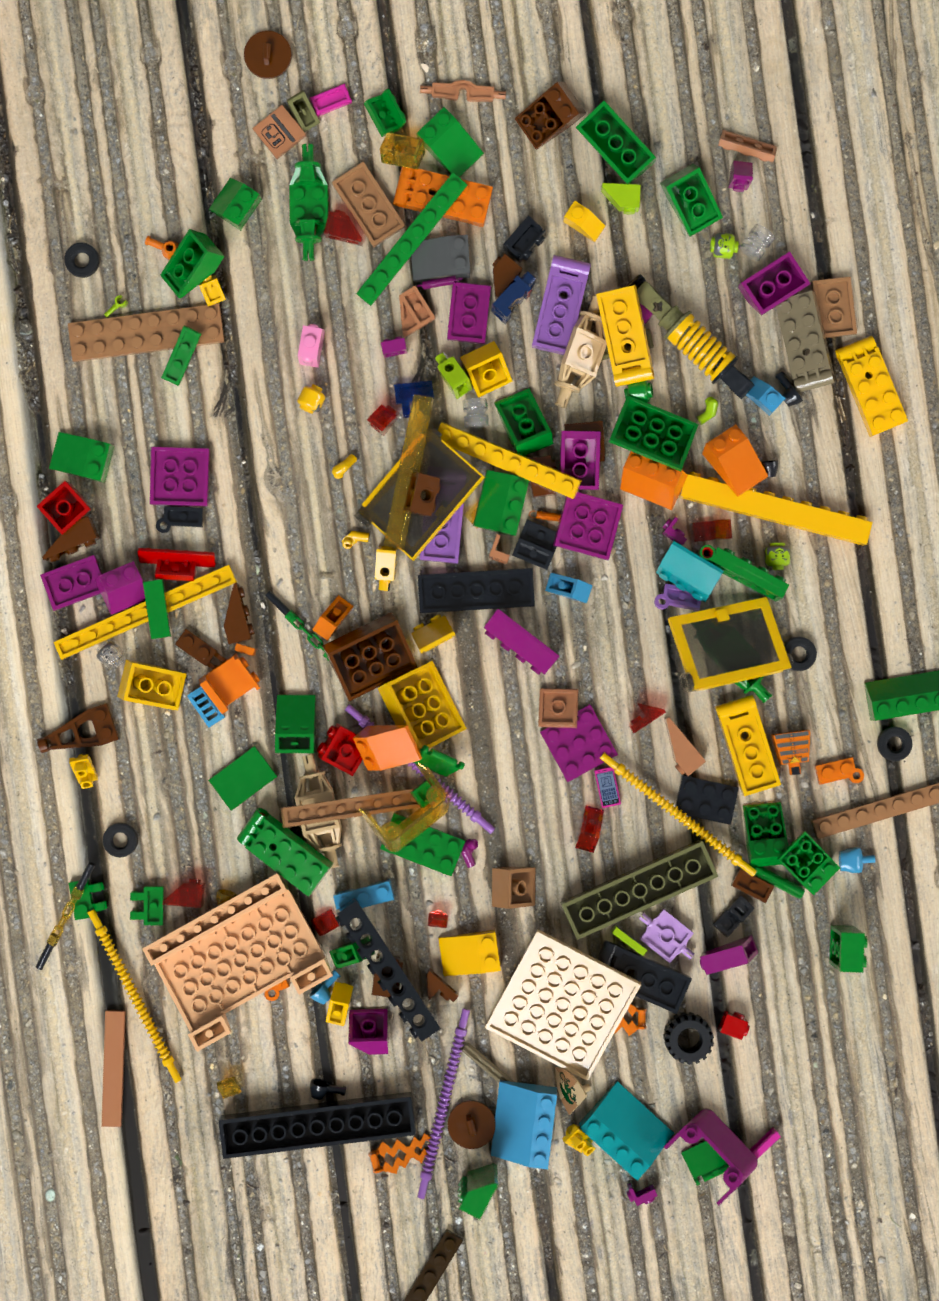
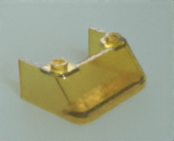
[358,762,449,852]

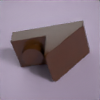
[427,968,459,1002]

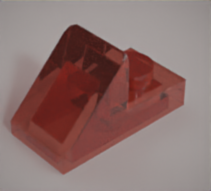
[692,519,732,542]
[628,703,666,733]

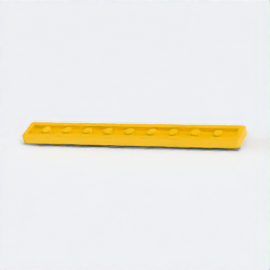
[53,565,237,660]

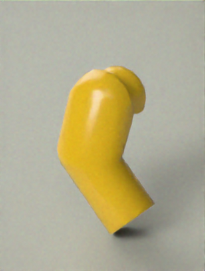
[332,454,357,479]
[342,531,369,549]

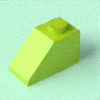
[601,183,641,215]

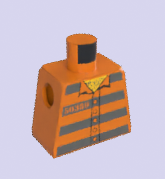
[771,730,810,775]

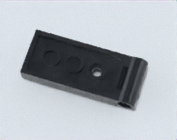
[597,940,692,1014]

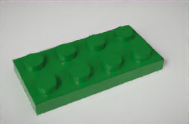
[380,813,465,877]

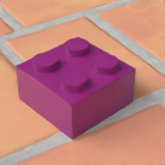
[381,336,407,358]

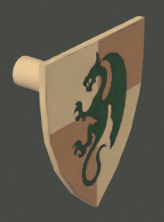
[555,1067,591,1115]

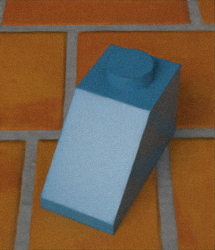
[746,376,786,416]
[545,573,593,603]

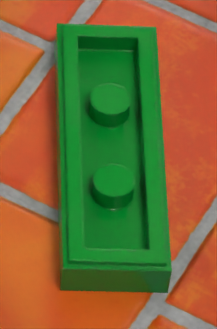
[161,325,202,386]
[143,579,171,639]

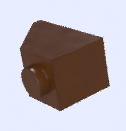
[492,254,523,300]

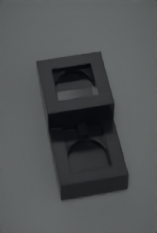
[712,895,755,937]

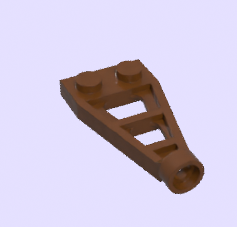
[37,703,120,753]

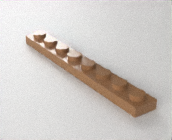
[811,782,939,839]
[281,786,434,828]

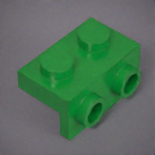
[364,89,406,137]

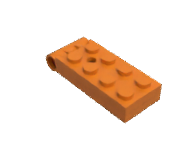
[393,166,493,227]

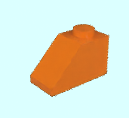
[312,595,354,641]

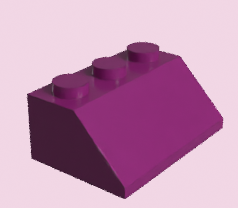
[738,251,810,316]

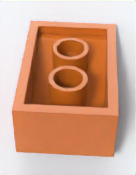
[702,424,768,497]
[353,725,422,771]

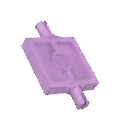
[639,909,695,963]

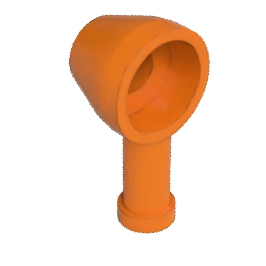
[145,236,179,260]

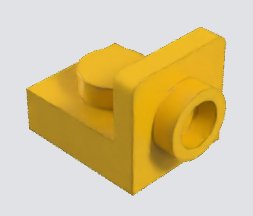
[199,275,226,307]

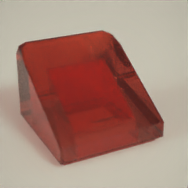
[311,909,340,936]

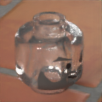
[96,640,125,669]

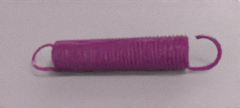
[416,275,463,289]

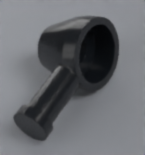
[775,371,803,407]
[761,460,779,478]
[310,1078,346,1100]

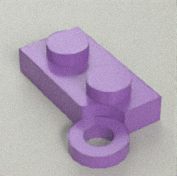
[654,584,701,611]

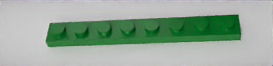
[356,173,468,306]

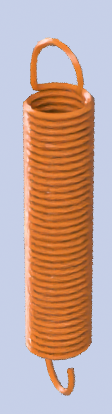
[529,511,561,522]

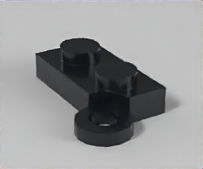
[156,506,204,533]

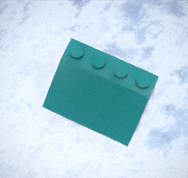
[579,1081,674,1181]

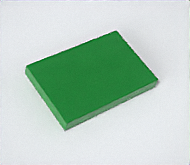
[208,746,278,811]

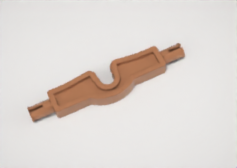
[420,80,506,102]

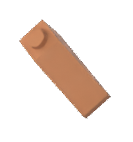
[664,717,706,776]

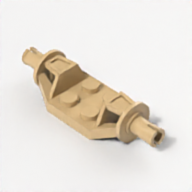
[555,296,607,409]
[295,754,342,869]

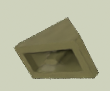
[287,90,320,132]

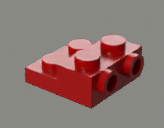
[317,723,363,776]

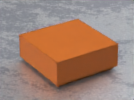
[234,643,257,656]

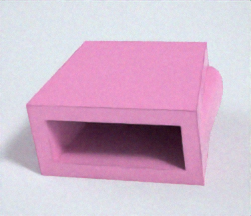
[298,324,325,368]

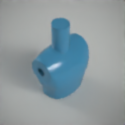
[839,847,875,873]

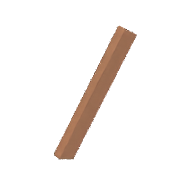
[102,1010,126,1127]

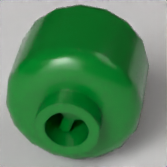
[624,381,654,403]

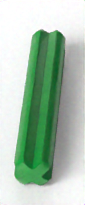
[753,867,805,899]

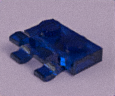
[394,381,434,418]

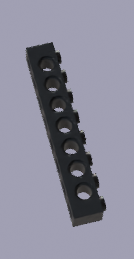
[335,898,441,1042]

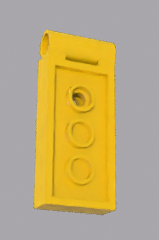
[596,285,654,387]
[835,336,908,437]
[715,695,781,796]

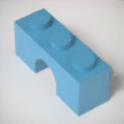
[333,879,395,909]

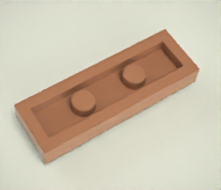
[718,130,777,162]

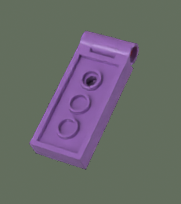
[532,255,591,355]
[420,466,467,564]

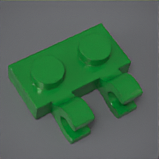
[68,879,108,920]
[130,886,164,925]

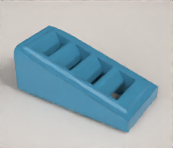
[187,687,225,728]

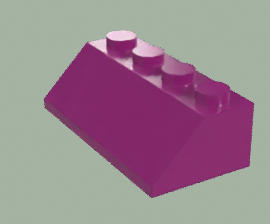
[484,609,559,675]

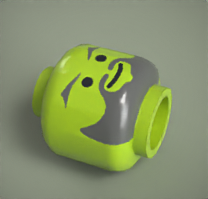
[710,233,739,259]
[765,543,790,570]

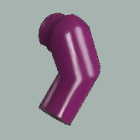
[461,839,478,868]

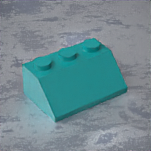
[656,541,724,602]

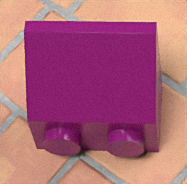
[95,561,146,615]

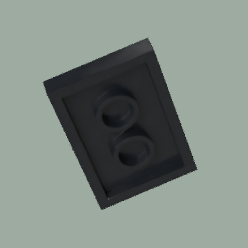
[675,775,739,825]

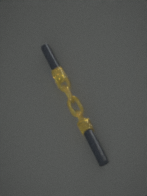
[35,862,95,970]

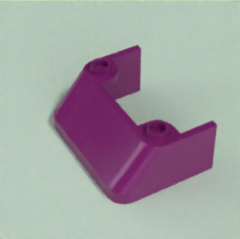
[664,1109,758,1205]

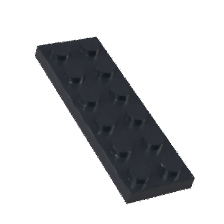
[418,568,535,613]

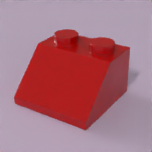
[36,481,91,535]

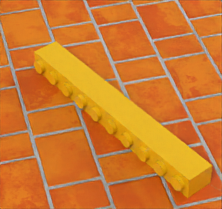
[679,472,873,546]

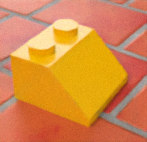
[460,341,513,398]

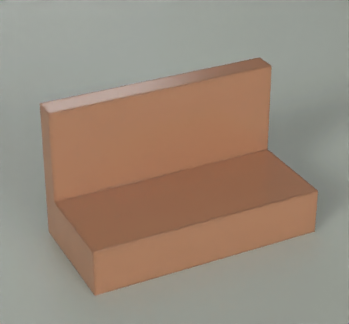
[489,534,510,565]

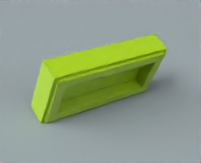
[611,925,647,956]

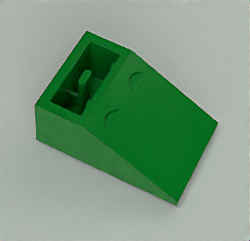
[275,695,316,753]
[743,802,789,867]
[777,831,840,895]

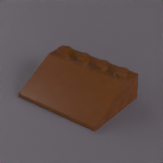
[322,613,418,701]

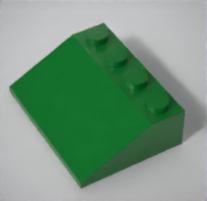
[609,395,699,471]

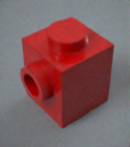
[718,1011,750,1040]

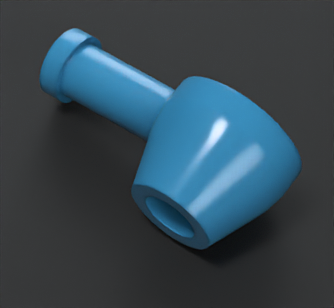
[309,970,341,1004]

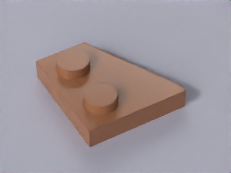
[399,286,436,338]

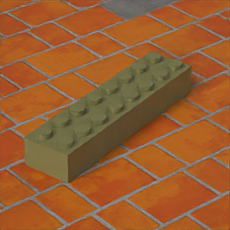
[560,839,719,940]

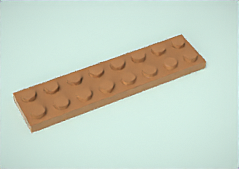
[68,303,225,362]

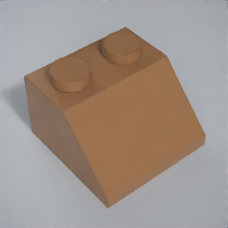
[492,867,535,909]

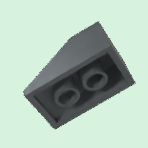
[412,235,470,281]

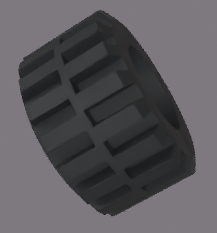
[663,1012,714,1065]

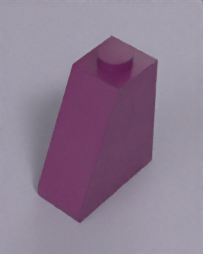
[700,935,758,975]

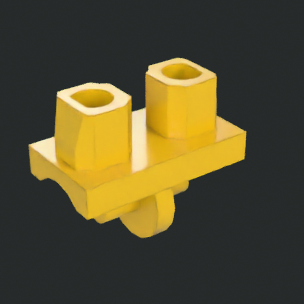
[69,754,98,789]
[562,1124,596,1156]

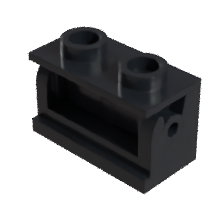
[503,215,546,263]

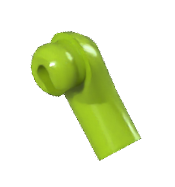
[697,397,718,425]

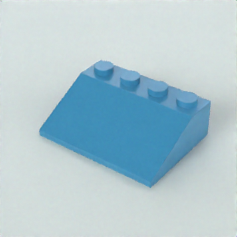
[491,1080,557,1170]

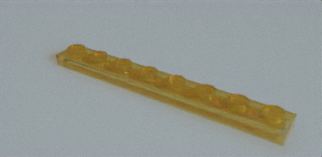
[383,394,434,550]

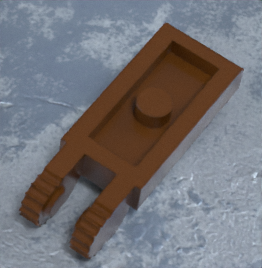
[175,629,227,670]

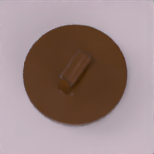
[244,31,292,79]
[448,1100,495,1149]

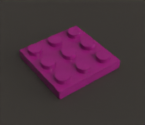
[150,447,210,507]
[553,492,623,561]
[540,704,618,782]

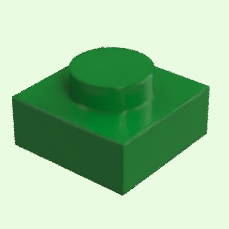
[410,781,438,808]

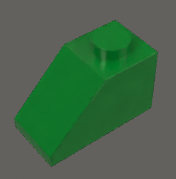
[329,936,376,969]

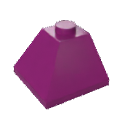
[348,1009,389,1055]

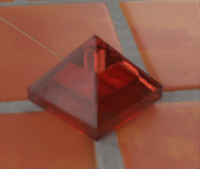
[428,910,448,928]

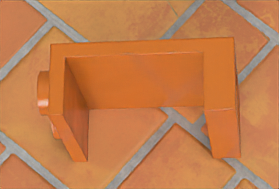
[199,653,260,714]

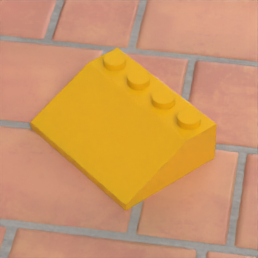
[377,661,467,750]

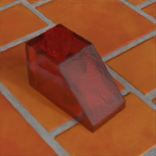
[324,210,363,246]
[367,404,398,436]
[575,805,604,853]
[162,878,206,908]

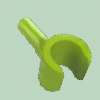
[104,295,128,317]

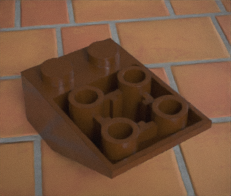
[514,82,586,150]

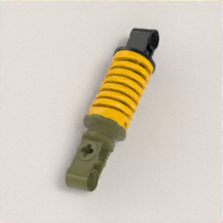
[637,280,755,400]

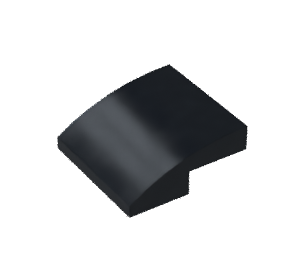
[512,519,557,570]

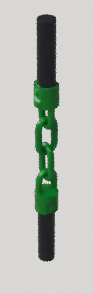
[265,590,329,661]

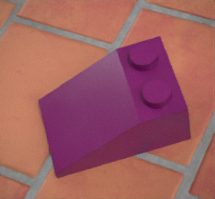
[559,431,600,490]

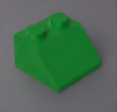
[209,178,262,231]

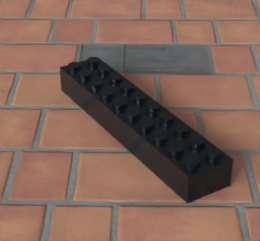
[218,1092,416,1159]

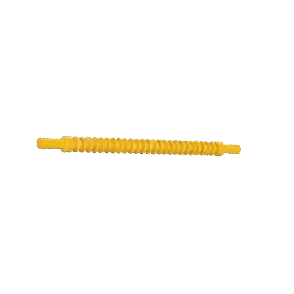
[600,752,757,877]
[87,909,182,1083]

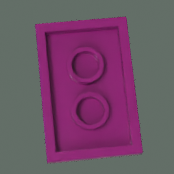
[447,282,491,344]
[40,555,102,611]

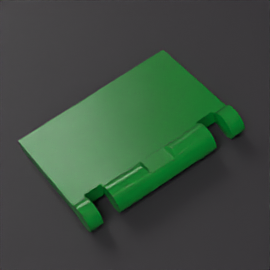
[413,745,465,777]
[681,1140,729,1186]

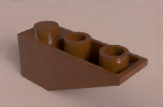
[42,517,100,562]
[224,583,255,645]

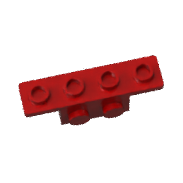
[138,548,216,581]

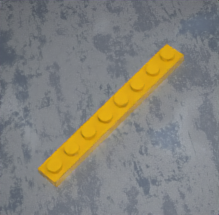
[437,422,582,499]

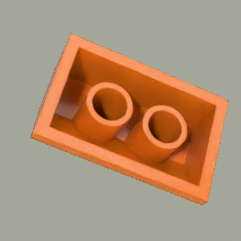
[620,451,688,510]

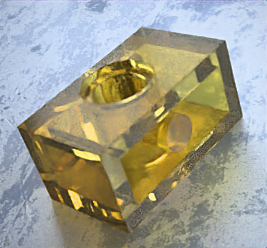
[380,133,425,169]

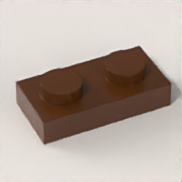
[731,868,775,903]

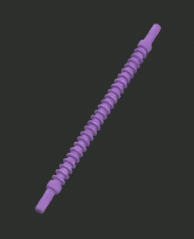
[345,704,495,834]
[417,1008,470,1199]

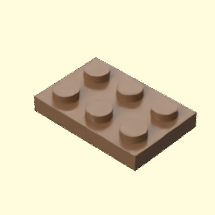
[811,277,857,338]

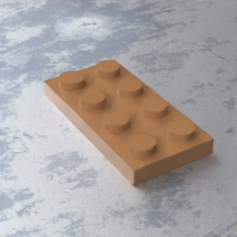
[331,162,405,248]

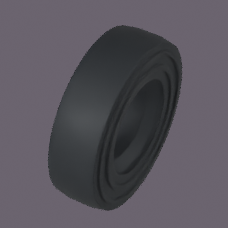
[64,242,100,278]
[784,637,817,671]
[877,727,913,761]
[103,823,138,858]

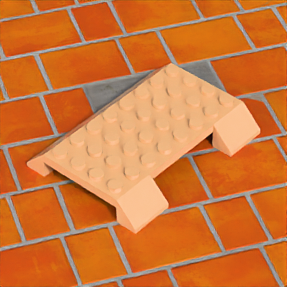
[142,873,333,1052]

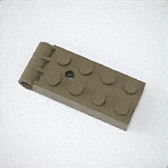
[776,290,836,393]

